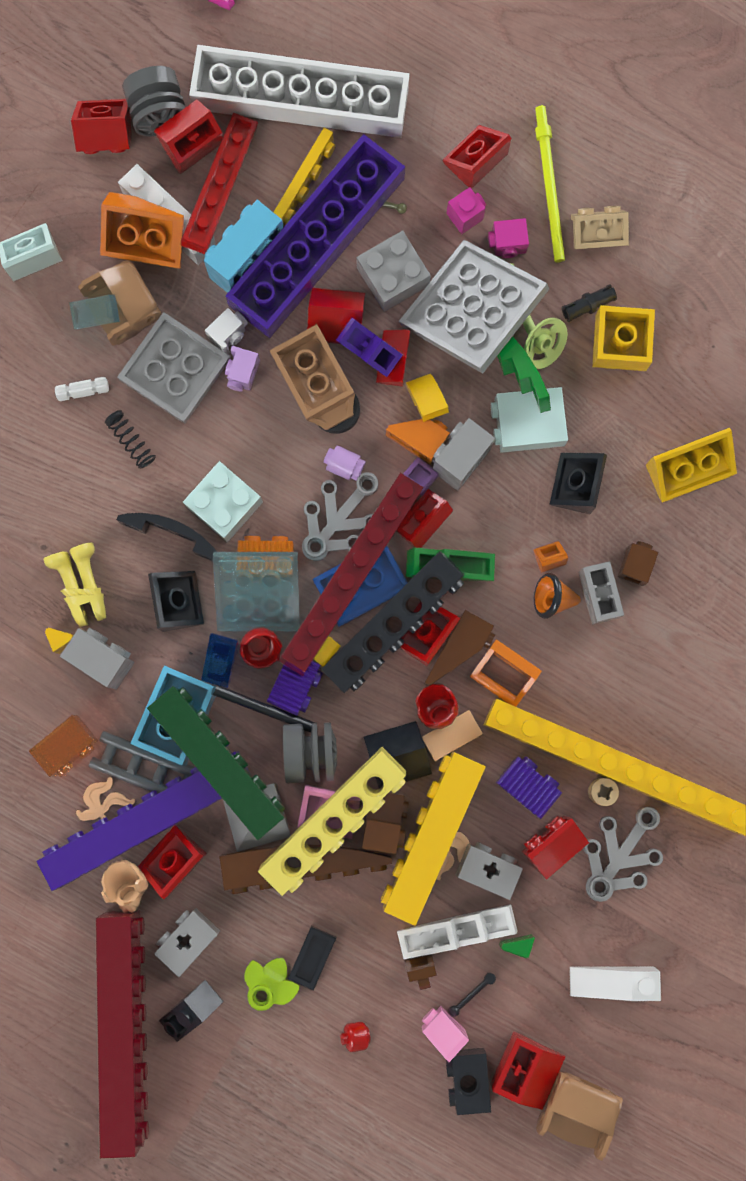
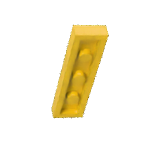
[273,128,335,228]

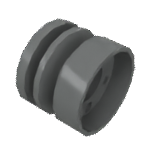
[122,66,186,137]
[283,722,337,784]

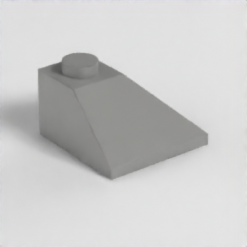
[223,783,291,852]

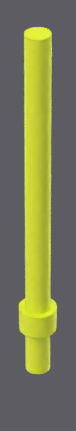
[535,105,565,262]

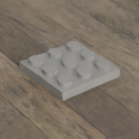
[117,312,231,424]

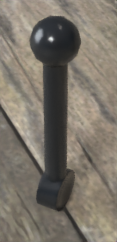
[449,972,496,1017]

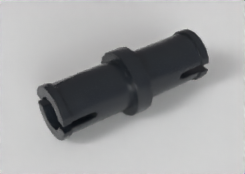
[561,284,617,322]

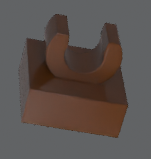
[404,954,437,990]

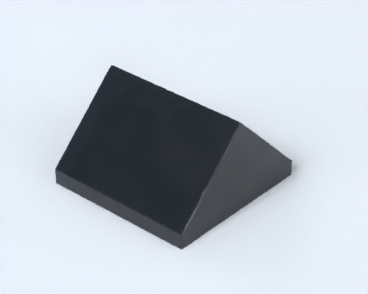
[549,453,607,514]
[148,571,204,632]
[363,721,432,789]

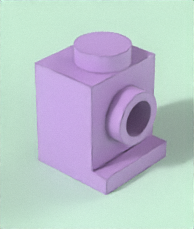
[225,346,260,392]

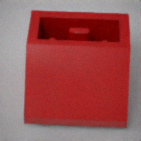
[154,99,222,174]
[522,815,589,880]
[490,1031,566,1110]

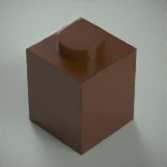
[617,541,659,586]

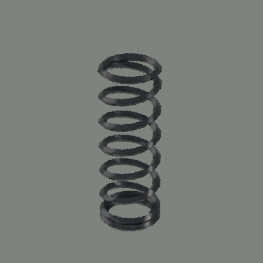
[105,410,156,469]

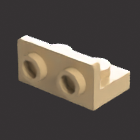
[571,206,629,249]

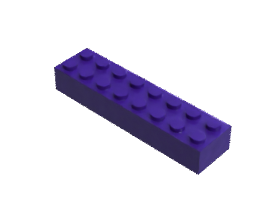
[226,134,405,339]

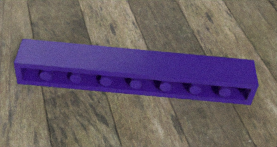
[36,751,252,891]

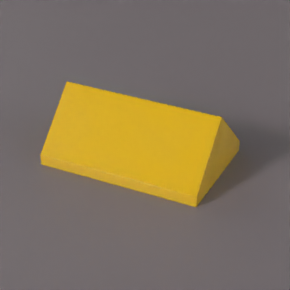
[646,428,737,503]

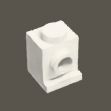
[205,308,248,354]

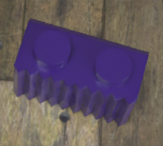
[267,662,323,716]
[495,756,562,819]

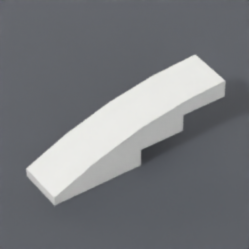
[397,904,518,959]

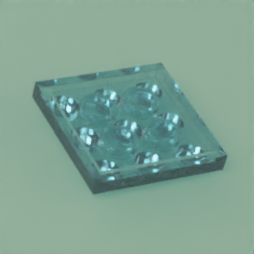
[213,552,300,631]

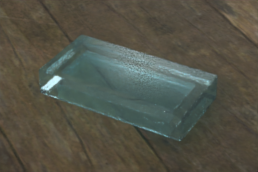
[69,294,120,330]

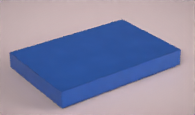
[312,546,408,627]

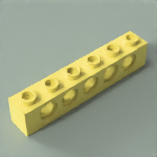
[258,747,406,896]

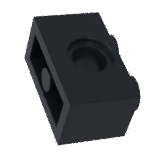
[446,1048,491,1115]

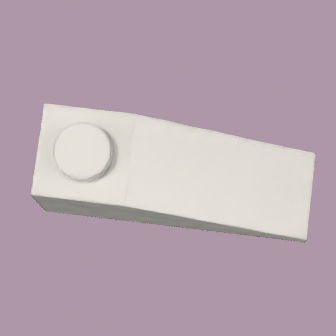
[570,967,661,1001]

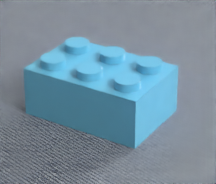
[204,200,283,293]
[130,666,216,766]

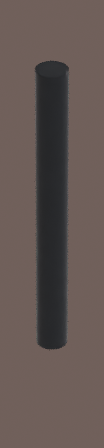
[211,684,316,732]

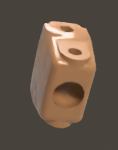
[78,260,162,346]
[536,1072,623,1161]

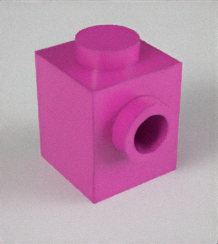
[446,187,486,235]
[488,218,529,259]

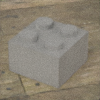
[356,230,431,312]
[432,418,495,491]
[60,628,135,690]

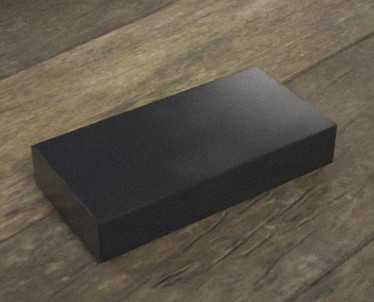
[288,925,337,991]

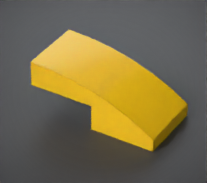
[406,373,449,422]

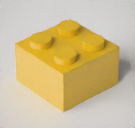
[592,305,655,371]

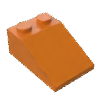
[100,192,184,269]

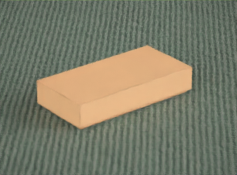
[422,710,483,761]

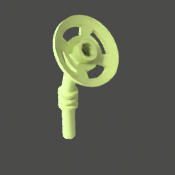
[510,263,568,369]

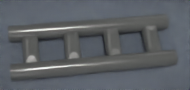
[89,731,195,794]

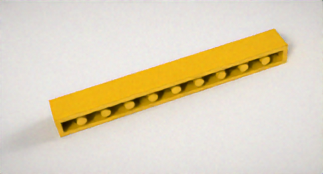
[483,699,746,836]

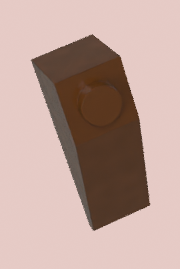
[424,610,495,686]

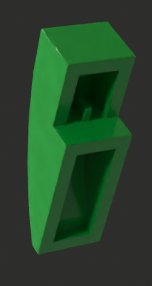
[406,547,495,581]

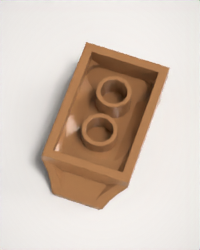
[269,324,355,430]

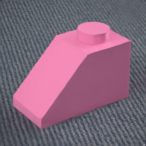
[422,1006,469,1062]

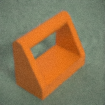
[470,639,542,707]

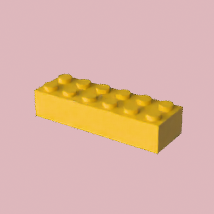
[381,752,486,926]

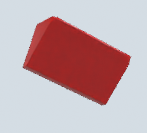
[376,330,410,387]
[396,489,453,548]

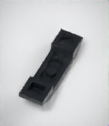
[116,513,223,565]

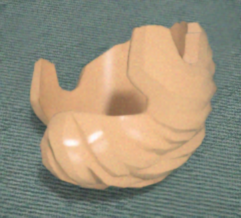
[101,860,148,913]

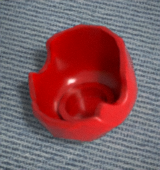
[240,627,283,669]
[415,684,459,729]

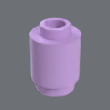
[323,445,366,481]

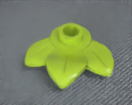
[244,958,300,1011]

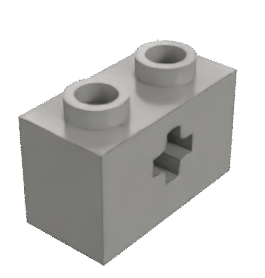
[578,561,624,625]
[455,842,523,900]
[154,908,220,977]

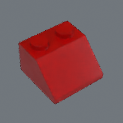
[71,99,132,154]

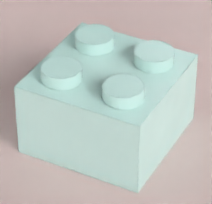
[183,461,263,542]

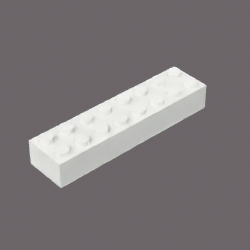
[189,45,410,138]

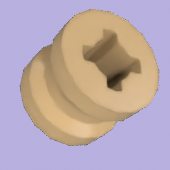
[588,778,619,806]

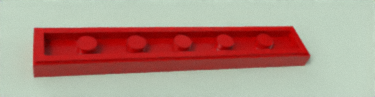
[180,112,258,254]

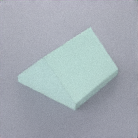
[0,223,63,281]

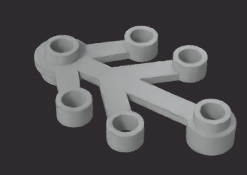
[302,472,378,561]
[583,807,663,902]

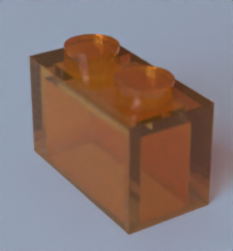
[29,715,98,777]

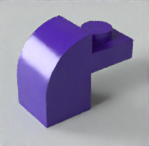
[336,318,402,377]

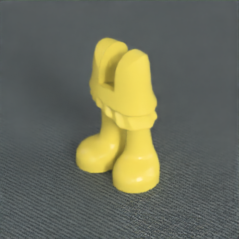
[43,542,106,627]

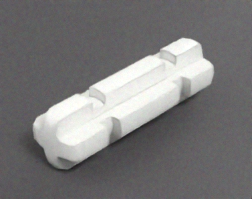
[55,377,109,401]

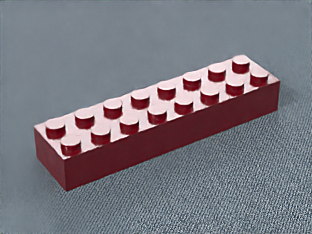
[96,910,149,1159]

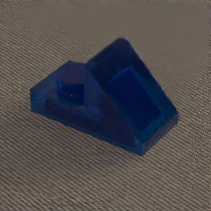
[201,633,240,688]

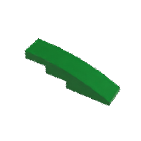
[497,336,551,413]

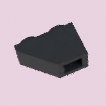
[159,980,224,1042]

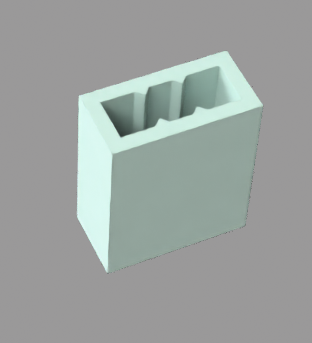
[491,387,568,453]

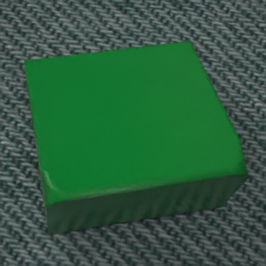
[499,934,535,959]

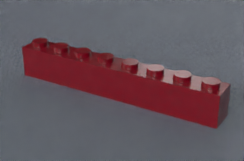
[279,473,424,676]

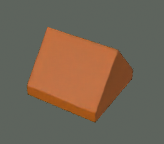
[533,541,568,573]

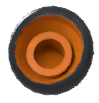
[534,573,581,619]

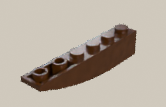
[219,844,392,894]

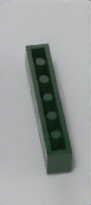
[147,686,286,841]

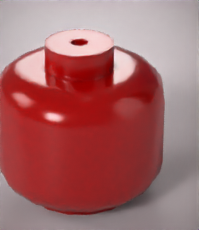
[340,1022,371,1052]

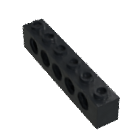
[321,551,465,693]

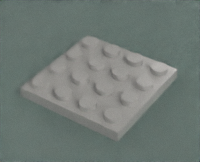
[399,240,549,374]

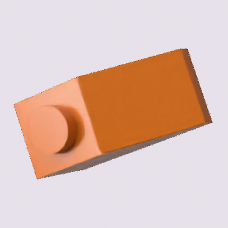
[386,419,450,465]

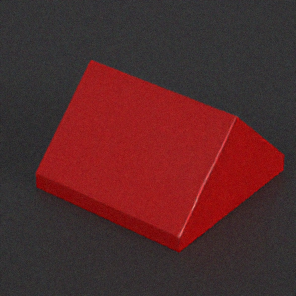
[442,125,512,189]
[307,288,365,344]
[400,602,460,666]
[137,825,207,899]

